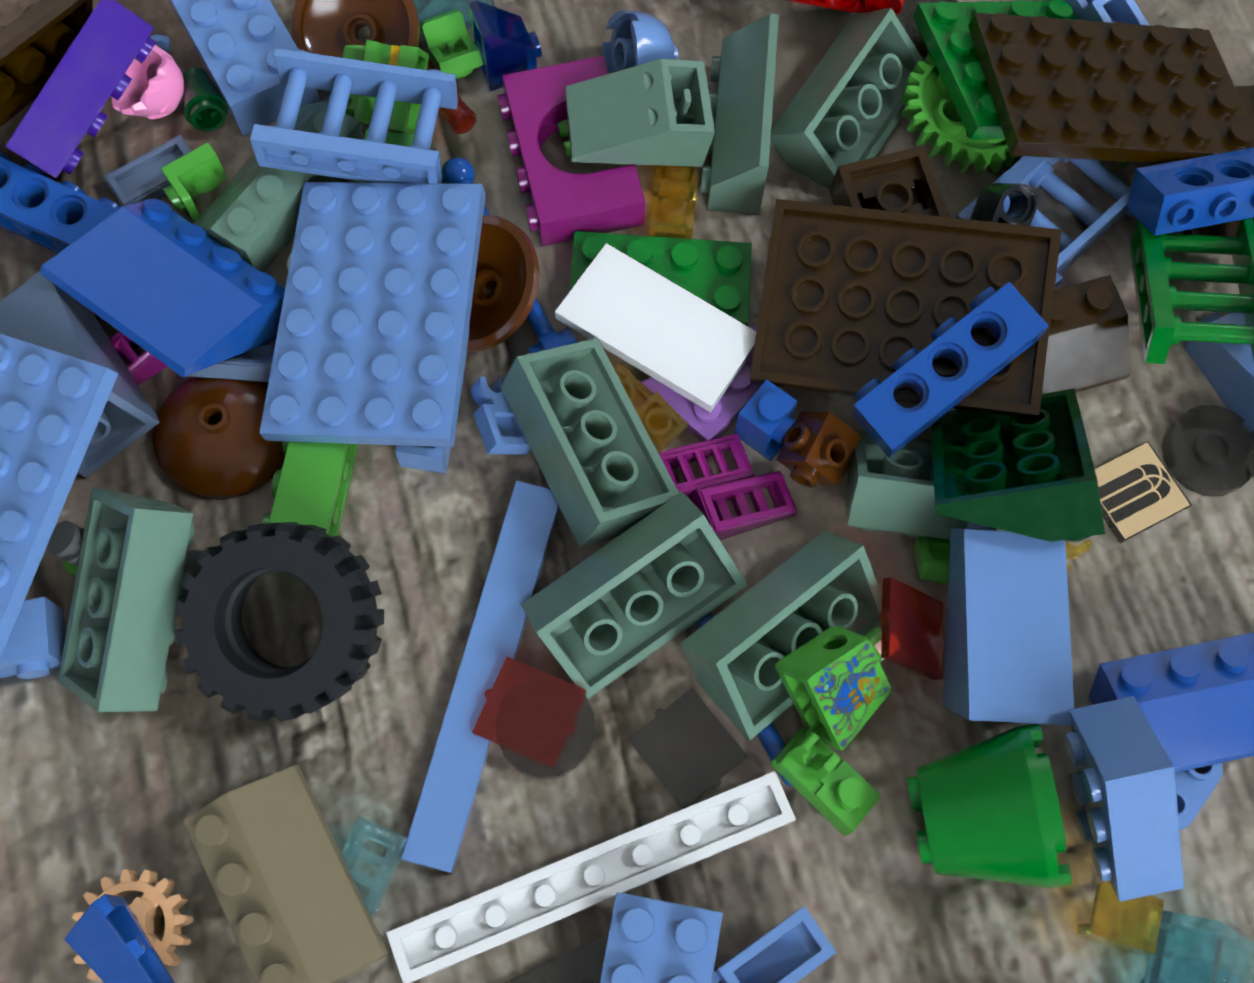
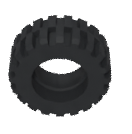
[174,522,384,721]

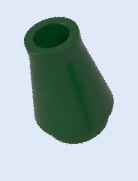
[183,67,228,132]

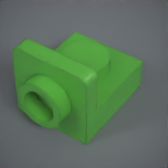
[161,143,228,222]

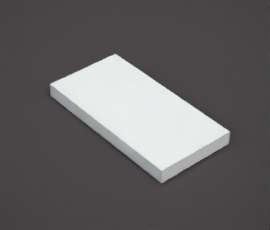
[555,243,756,413]

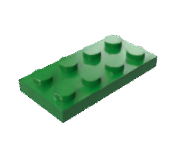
[569,231,752,326]

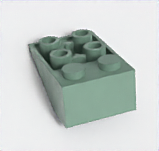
[565,59,715,167]

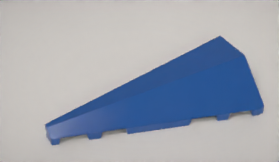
[64,894,175,983]

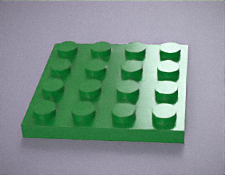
[912,0,1078,140]

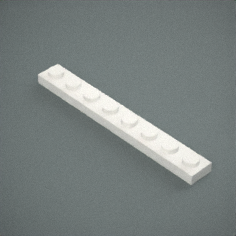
[386,771,796,983]

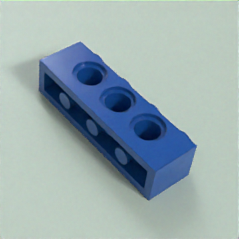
[1127,147,1254,236]
[0,152,121,253]
[852,282,1049,458]

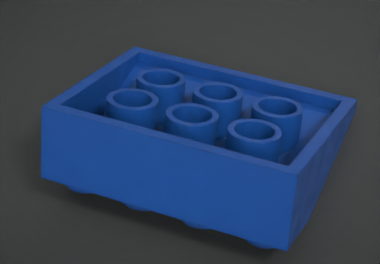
[40,198,285,377]

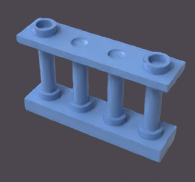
[250,48,458,184]
[956,156,1134,289]

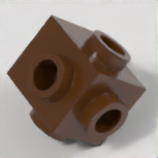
[776,411,862,488]

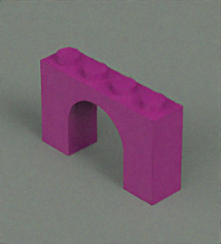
[497,55,646,247]

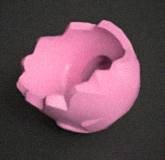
[110,44,184,120]

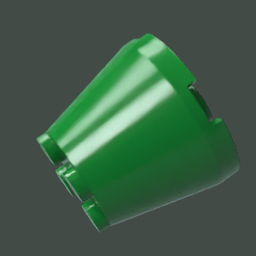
[907,724,1072,888]

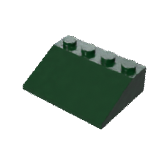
[932,388,1105,542]

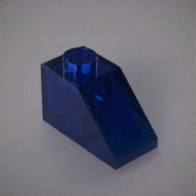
[468,0,542,91]

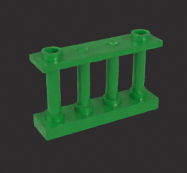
[1130,218,1254,364]

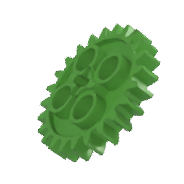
[900,53,1022,174]

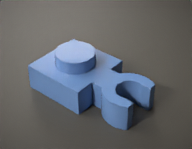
[471,377,531,455]

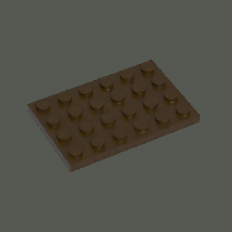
[968,13,1254,163]
[749,199,1062,419]

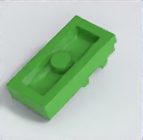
[770,727,881,836]

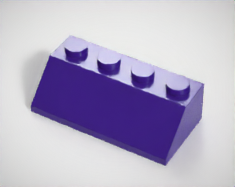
[5,0,156,178]

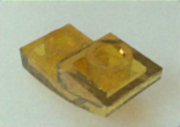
[648,165,699,239]
[614,363,689,453]

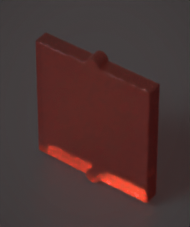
[879,577,946,680]
[472,657,587,769]

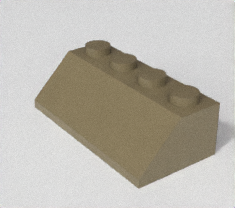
[183,765,389,983]

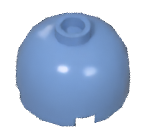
[601,10,678,74]

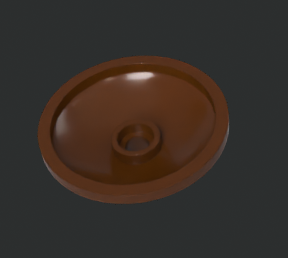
[292,0,420,58]
[467,215,539,352]
[152,377,286,500]

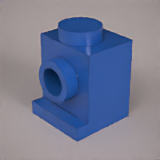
[734,380,797,462]

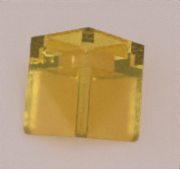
[1076,882,1164,955]

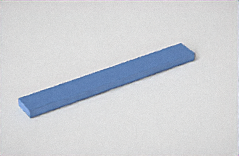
[401,481,560,874]

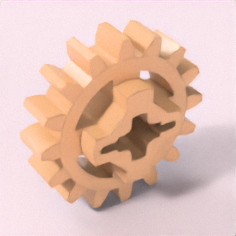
[72,869,194,981]

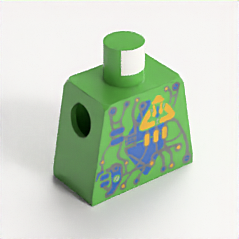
[774,626,895,751]

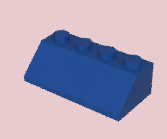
[1089,632,1254,772]

